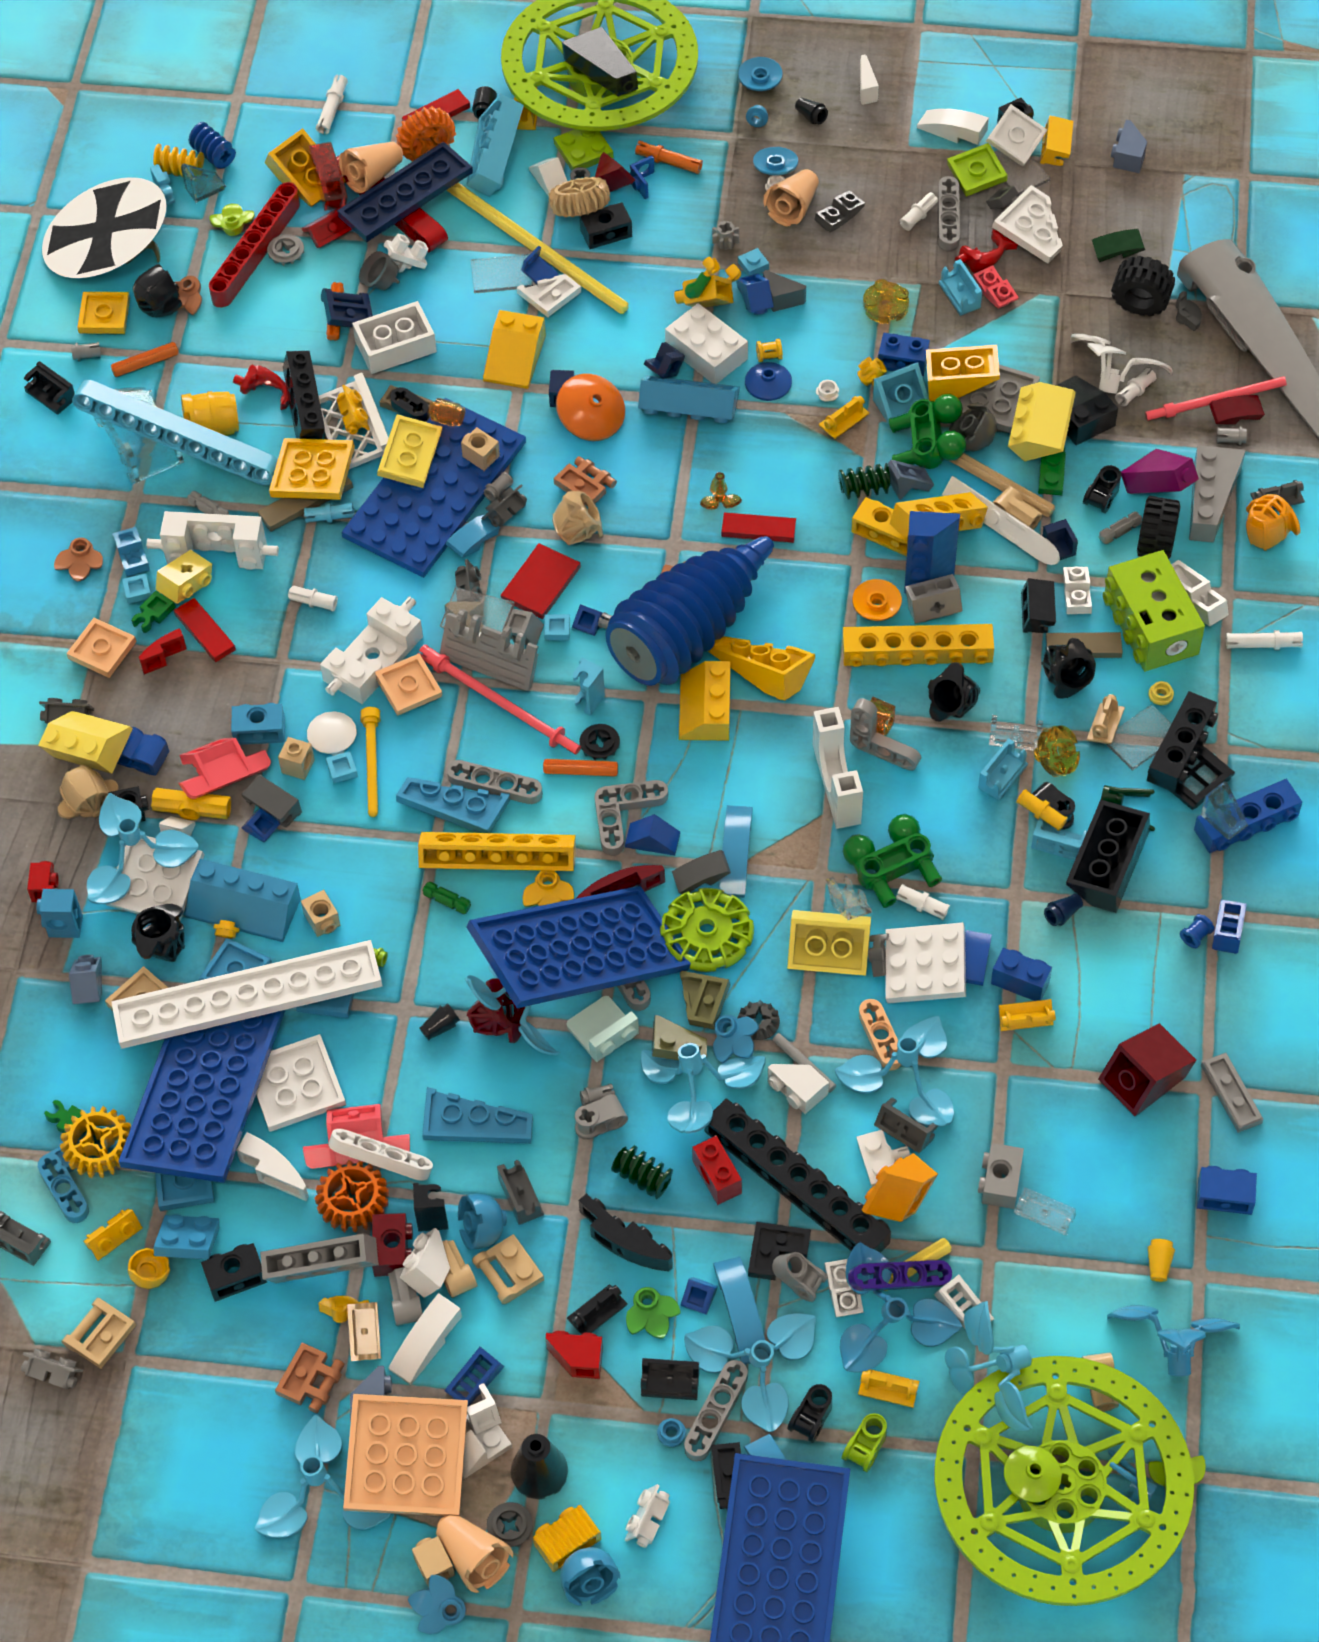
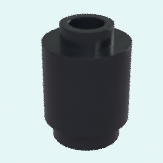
[472,86,497,119]

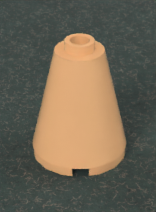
[339,142,403,193]
[763,169,819,226]
[436,1515,514,1593]

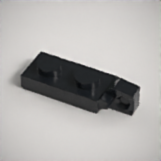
[711,1442,741,1510]

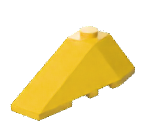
[708,636,815,701]

